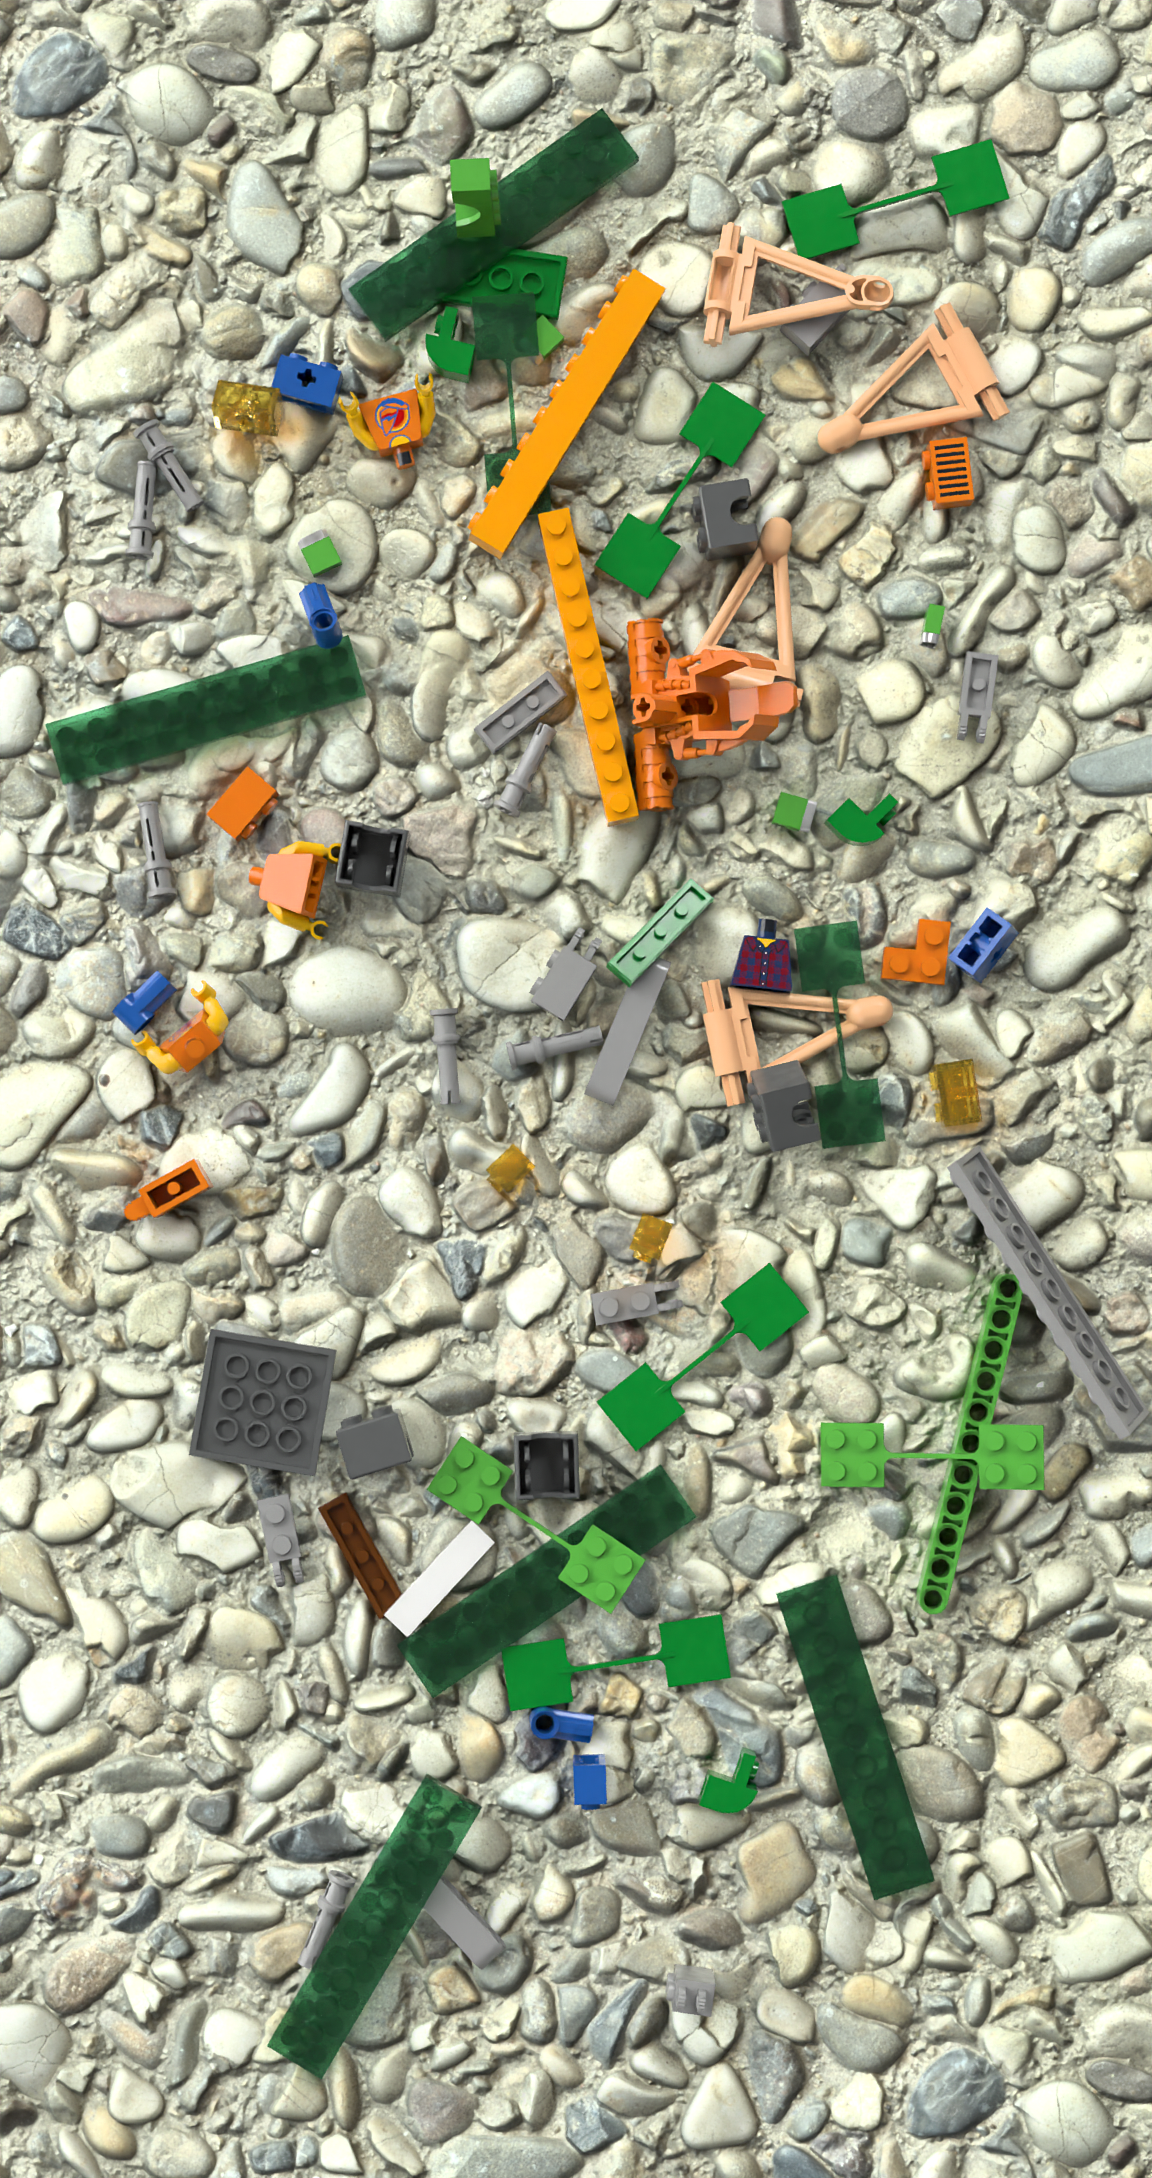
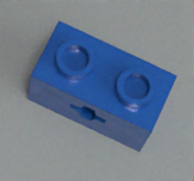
[270,353,344,415]
[948,907,1019,984]
[573,1754,607,1810]

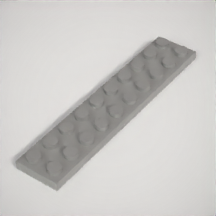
[947,1145,1149,1440]

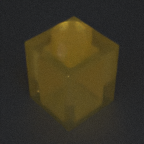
[486,1144,536,1193]

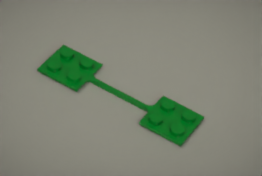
[781,139,1010,259]
[594,382,766,599]
[597,1263,809,1452]
[501,1614,731,1711]

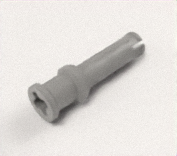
[133,419,204,513]
[125,461,157,560]
[493,723,557,818]
[137,801,176,899]
[430,1008,461,1105]
[506,1025,604,1070]
[297,1870,356,1970]

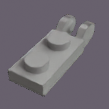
[957,651,998,743]
[591,1280,683,1326]
[257,1493,304,1587]

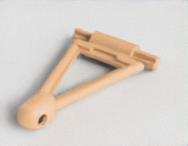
[703,222,894,347]
[817,302,1010,454]
[687,517,804,708]
[701,979,893,1107]

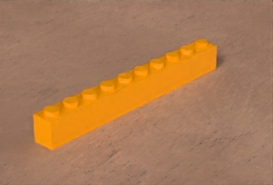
[467,268,666,560]
[538,507,639,827]

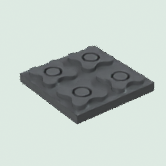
[189,1329,337,1476]

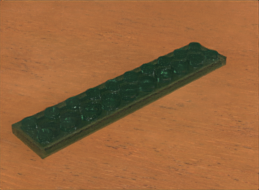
[348,108,639,342]
[45,635,367,786]
[397,1464,696,1698]
[775,1573,935,1900]
[267,1774,482,2080]

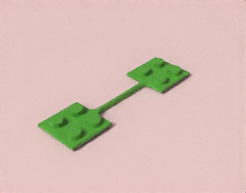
[821,1422,1045,1490]
[426,1436,646,1614]

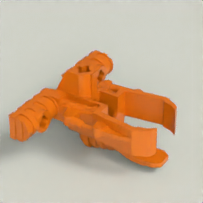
[626,618,798,812]

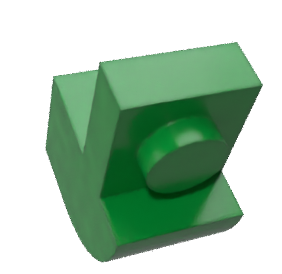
[425,306,476,384]
[824,793,898,846]
[698,1747,759,1813]

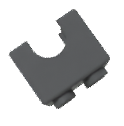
[691,478,759,561]
[335,820,411,898]
[746,1060,821,1152]
[336,1405,414,1480]
[514,1431,580,1500]

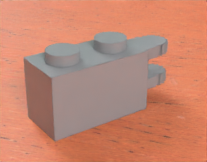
[780,263,850,356]
[529,927,602,1022]
[665,1964,716,2017]

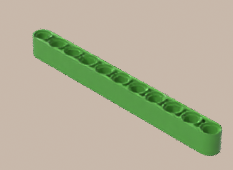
[916,1273,1023,1614]

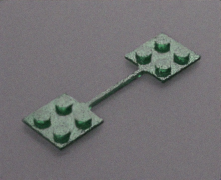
[472,292,552,515]
[794,920,886,1149]

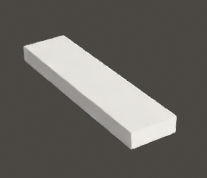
[384,1520,495,1637]

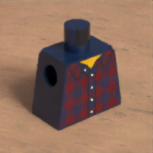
[730,919,792,993]

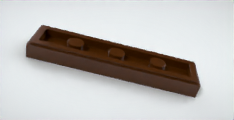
[318,1492,403,1620]

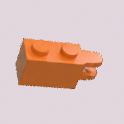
[123,1159,214,1221]

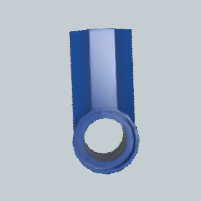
[299,582,343,649]
[112,970,177,1035]
[529,1706,594,1743]

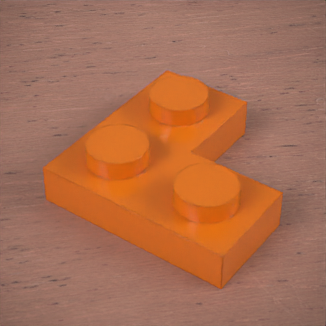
[880,919,951,986]

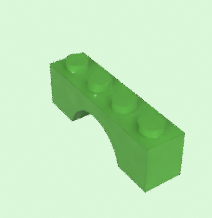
[450,158,501,238]

